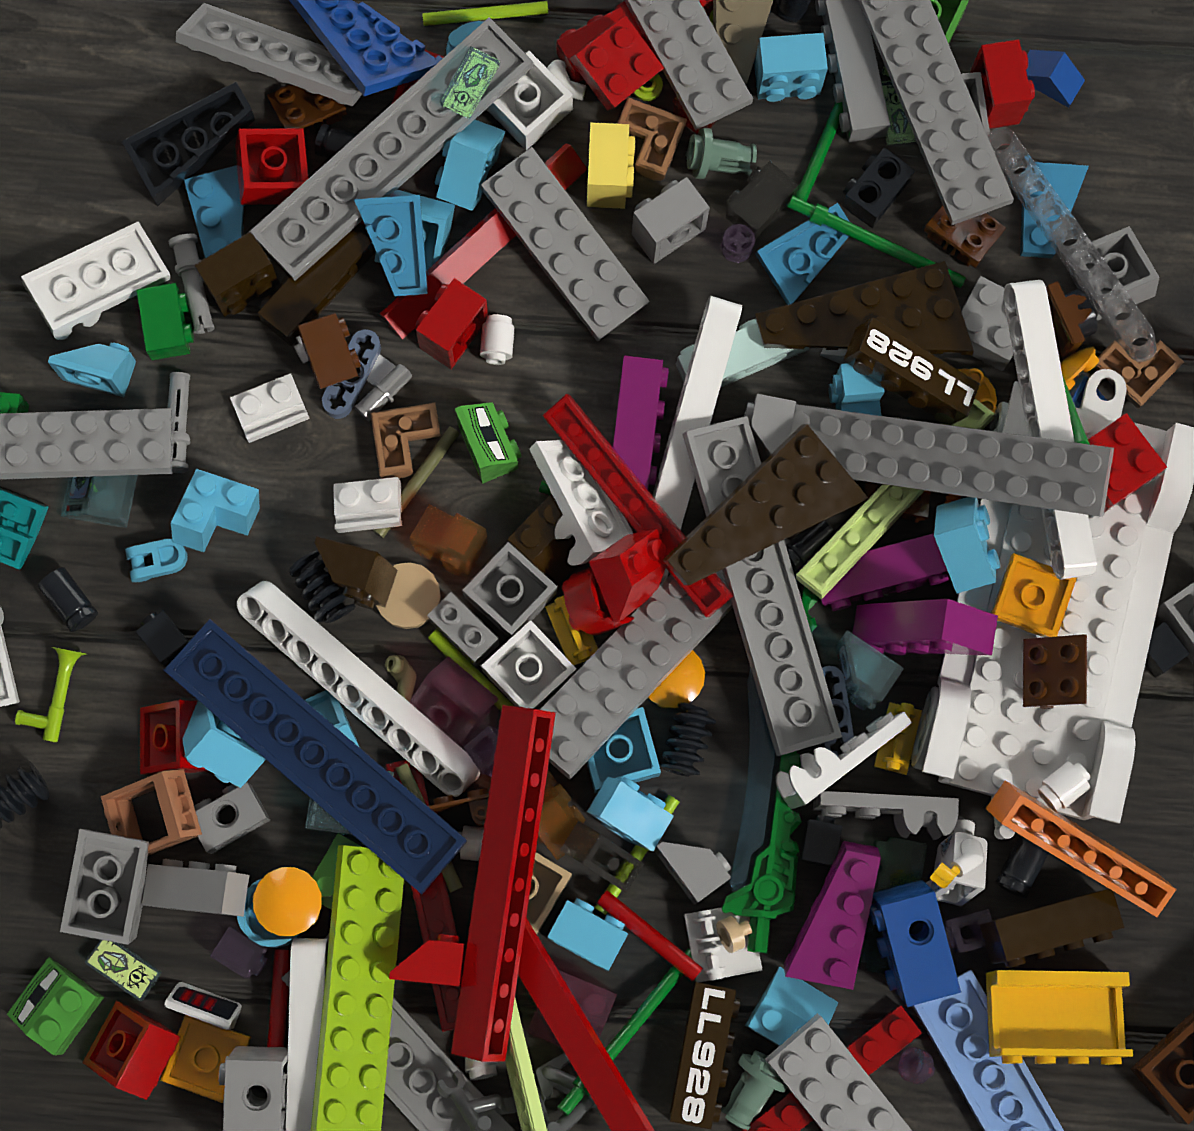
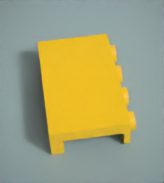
[986,970,1133,1065]

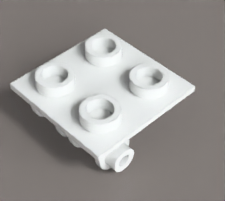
[684,908,762,982]

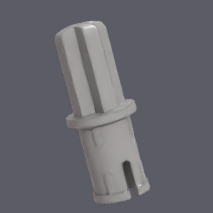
[354,364,412,422]

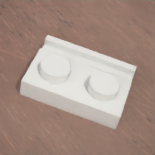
[230,373,310,443]
[334,477,402,533]

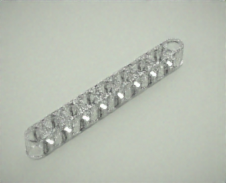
[988,127,1157,362]

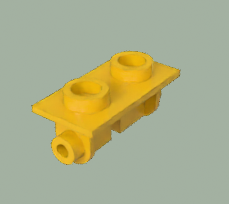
[545,596,598,666]
[874,702,922,775]

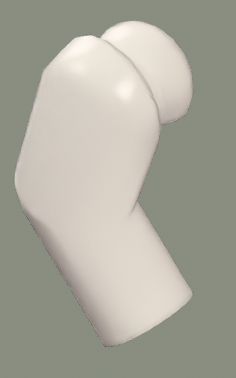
[547,59,586,100]

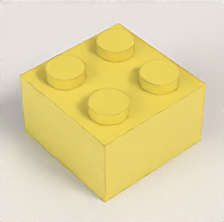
[587,122,635,209]

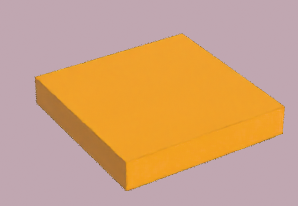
[991,553,1077,637]
[160,1015,251,1103]

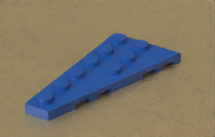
[289,0,443,96]

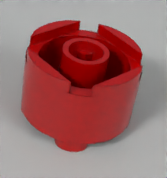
[562,566,640,635]

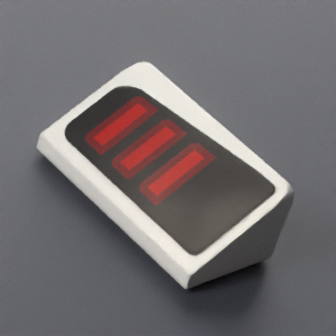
[164,982,242,1030]

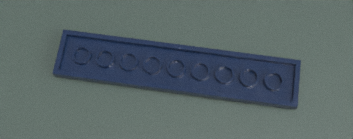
[164,619,467,894]

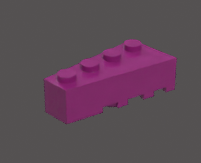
[613,356,669,490]
[822,534,951,611]
[851,599,998,656]
[783,841,881,990]

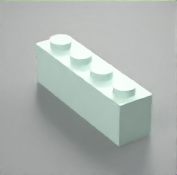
[676,319,809,387]

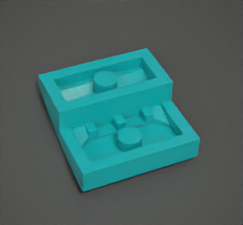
[0,487,49,569]

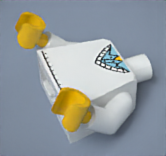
[926,819,987,906]

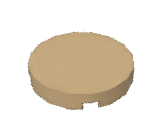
[376,562,441,629]

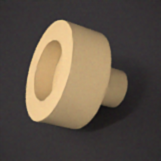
[716,916,752,953]

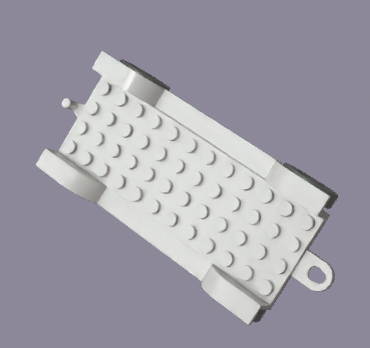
[911,369,1194,839]

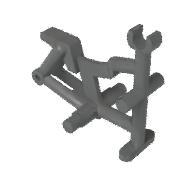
[437,1053,597,1131]

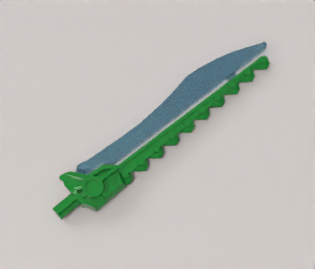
[721,578,819,953]

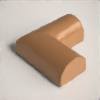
[617,97,687,181]
[1094,340,1184,409]
[371,403,441,479]

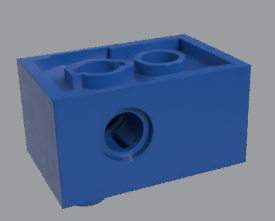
[869,880,961,1007]

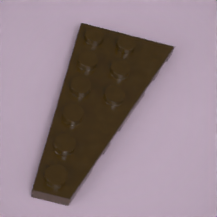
[755,261,974,355]
[663,424,869,585]

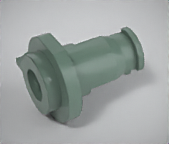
[685,128,757,179]
[721,1051,787,1130]

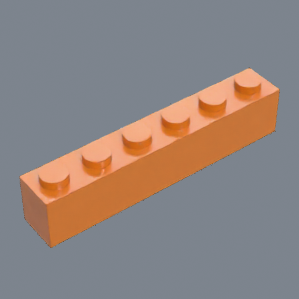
[986,780,1177,917]

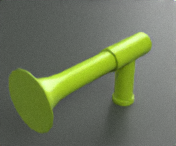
[15,647,87,742]

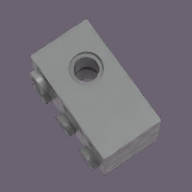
[219,1046,288,1131]

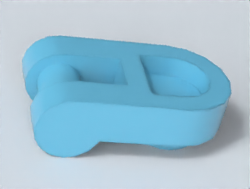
[125,539,187,582]

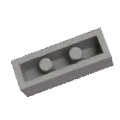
[142,859,250,917]

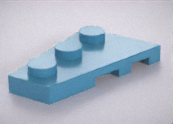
[1020,161,1089,258]
[184,165,245,258]
[354,195,428,296]
[755,203,850,305]

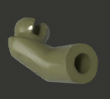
[385,655,417,703]

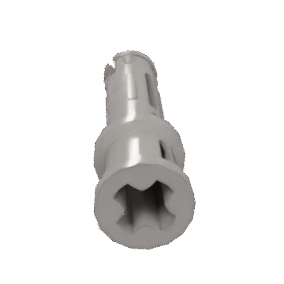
[168,234,215,334]
[167,372,190,473]

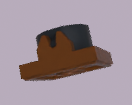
[1046,281,1098,362]

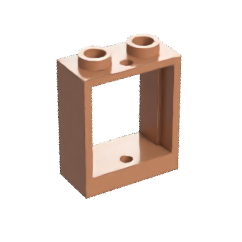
[101,769,202,856]

